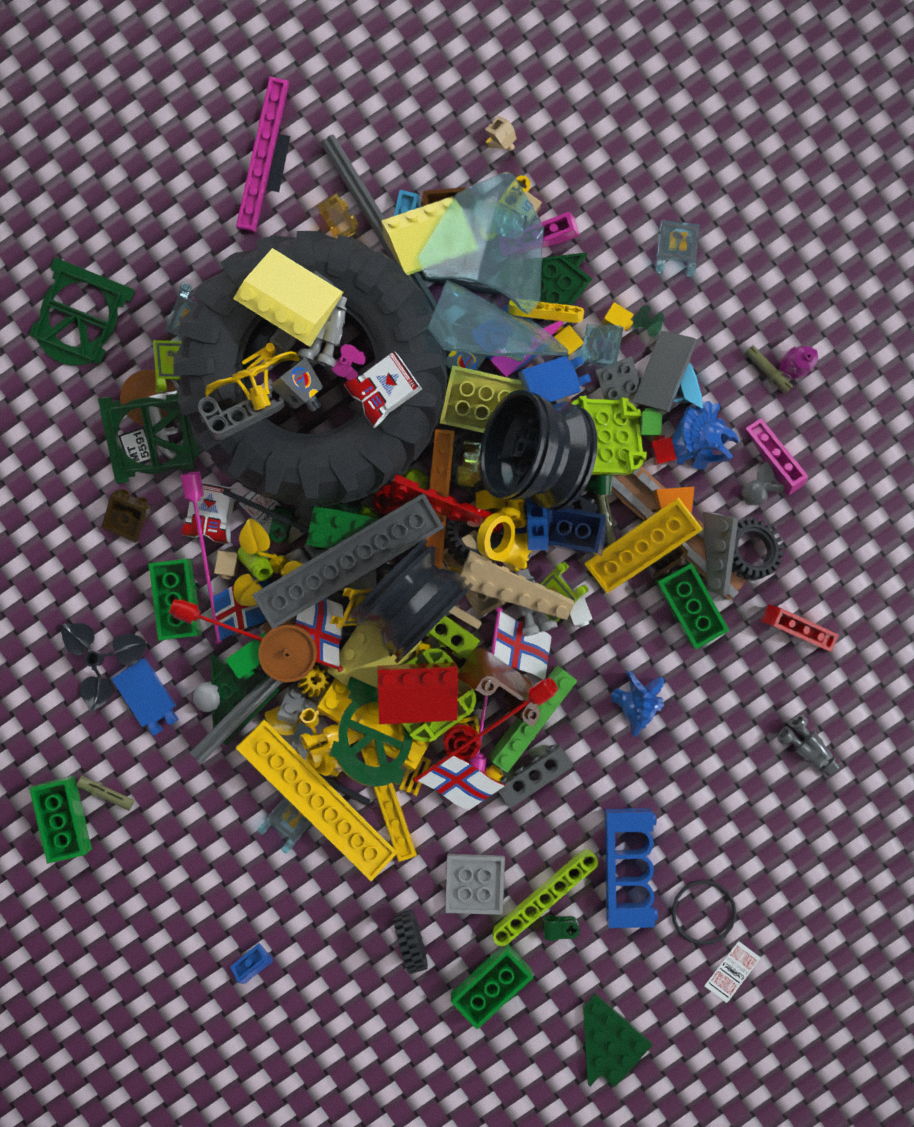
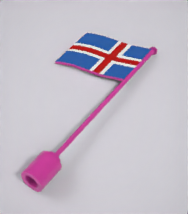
[180,472,270,645]

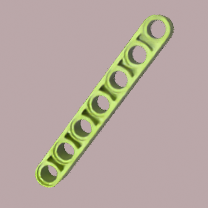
[493,849,598,946]

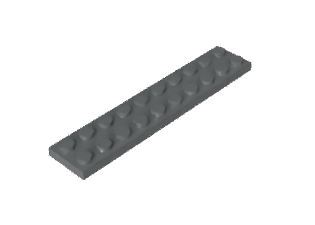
[252,493,444,629]

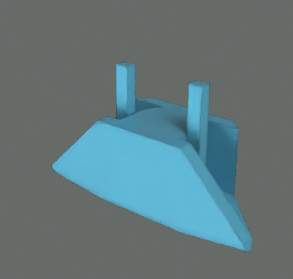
[674,363,704,408]

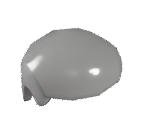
[193,681,220,712]

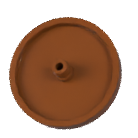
[120,369,177,425]
[258,624,317,682]

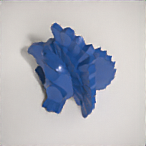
[672,401,739,470]
[611,671,665,738]

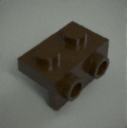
[650,544,688,578]

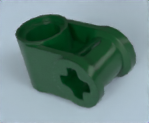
[269,505,295,544]
[542,915,580,941]

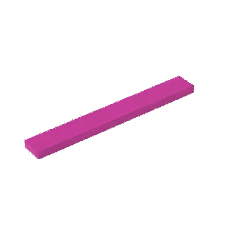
[236,76,289,233]

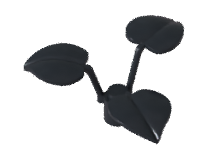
[61,623,147,711]

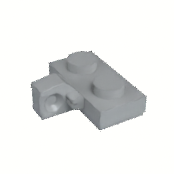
[277,685,318,725]

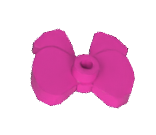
[332,344,366,380]

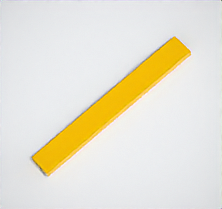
[358,738,417,862]

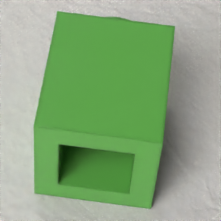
[639,408,662,437]

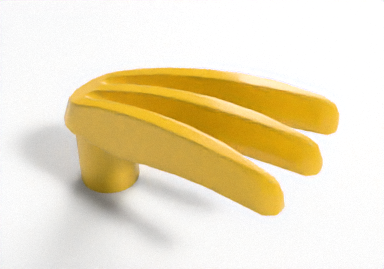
[242,343,276,376]

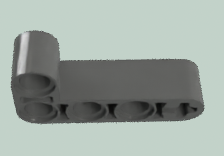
[198,388,285,440]

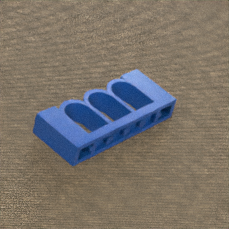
[605,808,658,928]

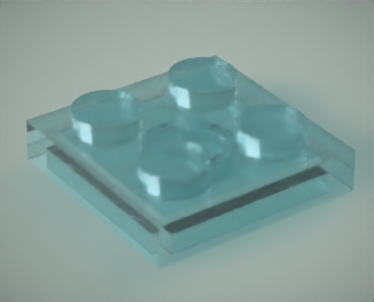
[581,324,624,366]

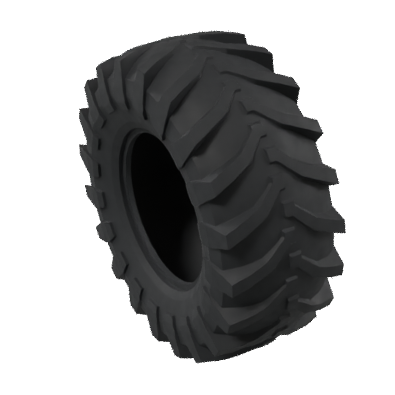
[173,231,447,507]

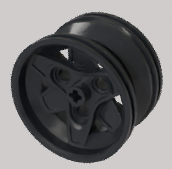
[479,390,597,511]
[349,538,473,663]

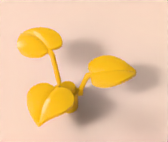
[205,351,299,410]
[234,518,303,606]
[265,693,337,776]

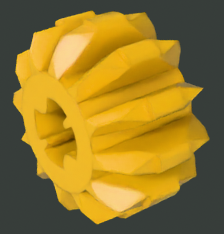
[297,665,330,698]

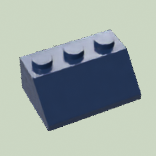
[547,508,606,556]

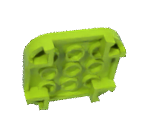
[571,396,647,475]
[402,648,476,742]

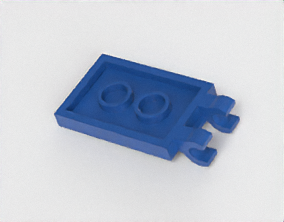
[518,356,591,403]
[112,658,179,736]

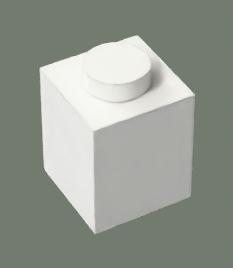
[569,597,592,627]

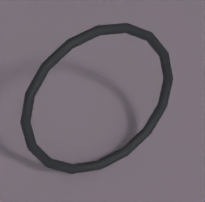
[671,880,737,945]

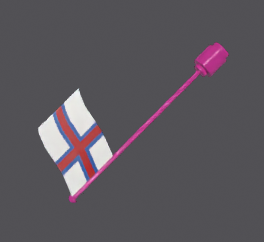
[467,607,551,772]

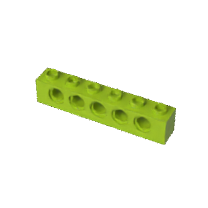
[379,574,480,660]

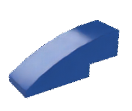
[525,498,548,550]

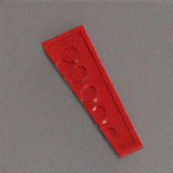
[387,474,503,533]

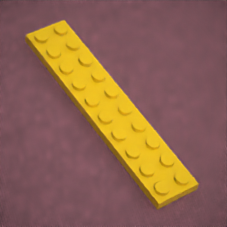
[236,719,398,881]

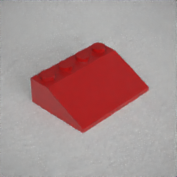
[377,662,458,724]

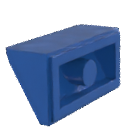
[230,943,273,984]

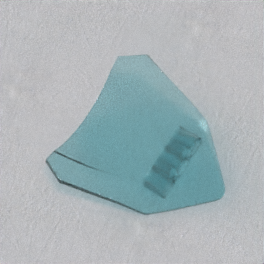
[418,172,544,314]
[428,280,569,363]

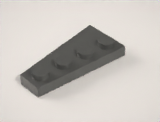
[702,511,738,595]

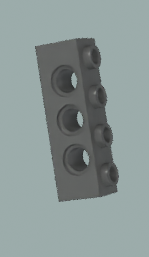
[498,744,574,809]

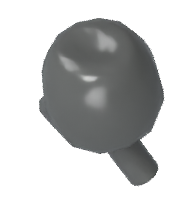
[741,462,784,506]

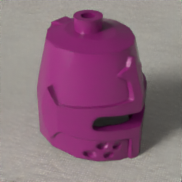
[780,346,818,379]

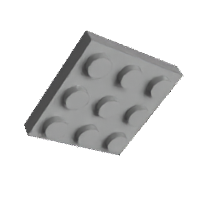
[445,854,505,915]

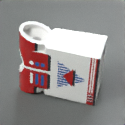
[344,351,422,428]
[181,482,237,544]

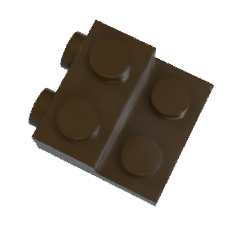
[101,489,153,543]

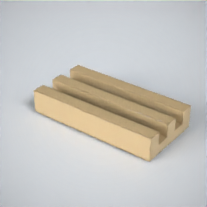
[449,606,481,629]

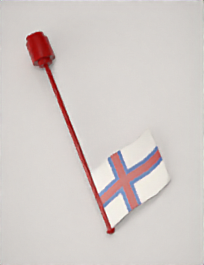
[169,599,343,672]
[413,677,559,810]

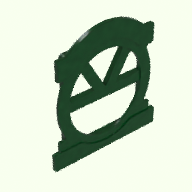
[29,257,135,366]
[98,393,201,484]
[329,677,413,787]

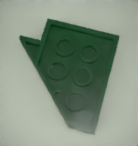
[496,252,592,324]
[210,653,280,746]
[583,992,653,1087]

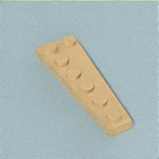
[460,551,574,620]

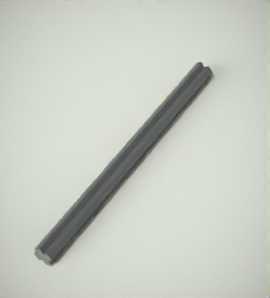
[320,134,455,341]
[190,596,350,764]

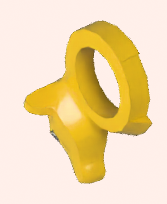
[477,509,532,572]

